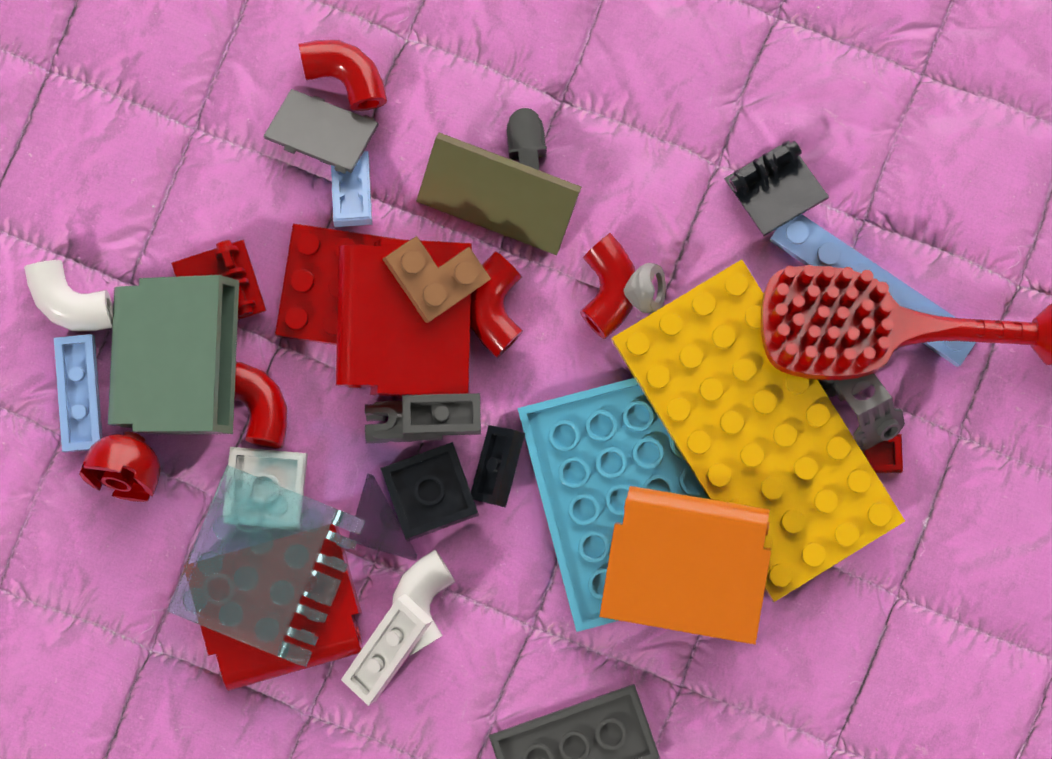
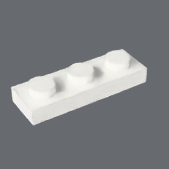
[341,594,433,706]

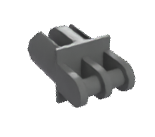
[506,108,547,170]

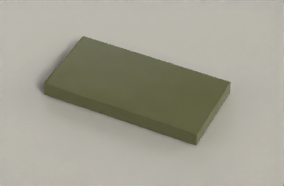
[416,132,582,255]

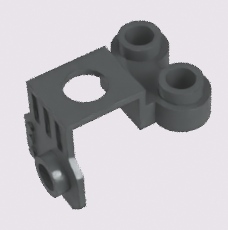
[817,374,905,450]

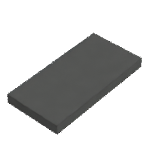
[489,684,660,759]

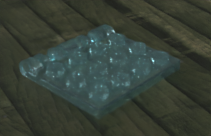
[167,465,366,667]

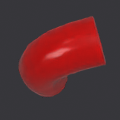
[298,40,387,111]
[580,233,635,339]
[470,251,523,358]
[234,361,287,449]

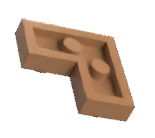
[383,236,491,323]

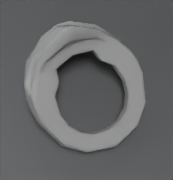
[624,263,666,313]

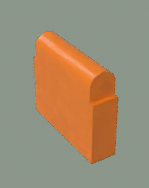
[599,486,771,645]

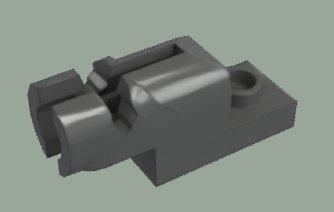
[365,393,481,443]

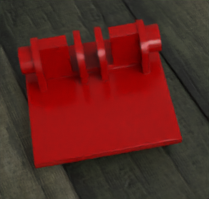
[171,239,267,320]

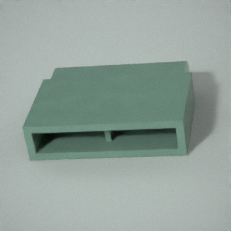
[108,275,239,434]

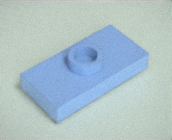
[331,151,372,227]

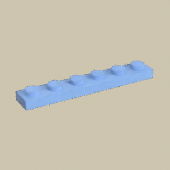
[769,214,976,367]

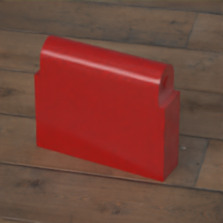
[336,238,472,396]
[184,523,363,691]

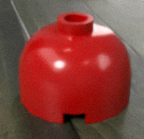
[79,431,161,502]

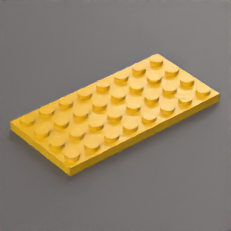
[611,259,905,602]

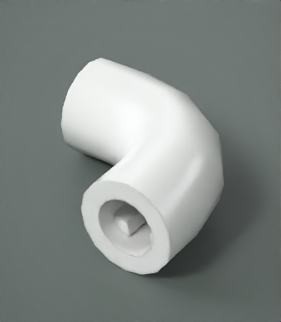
[24,260,113,331]
[392,550,455,656]

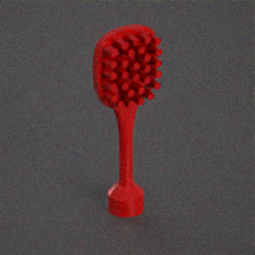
[761,265,1052,380]

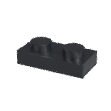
[471,425,525,508]

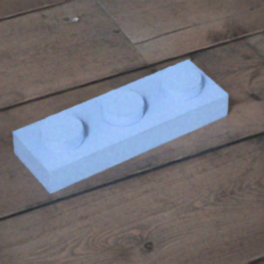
[54,334,103,453]

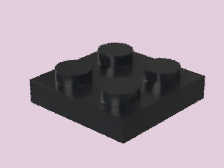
[381,442,479,542]

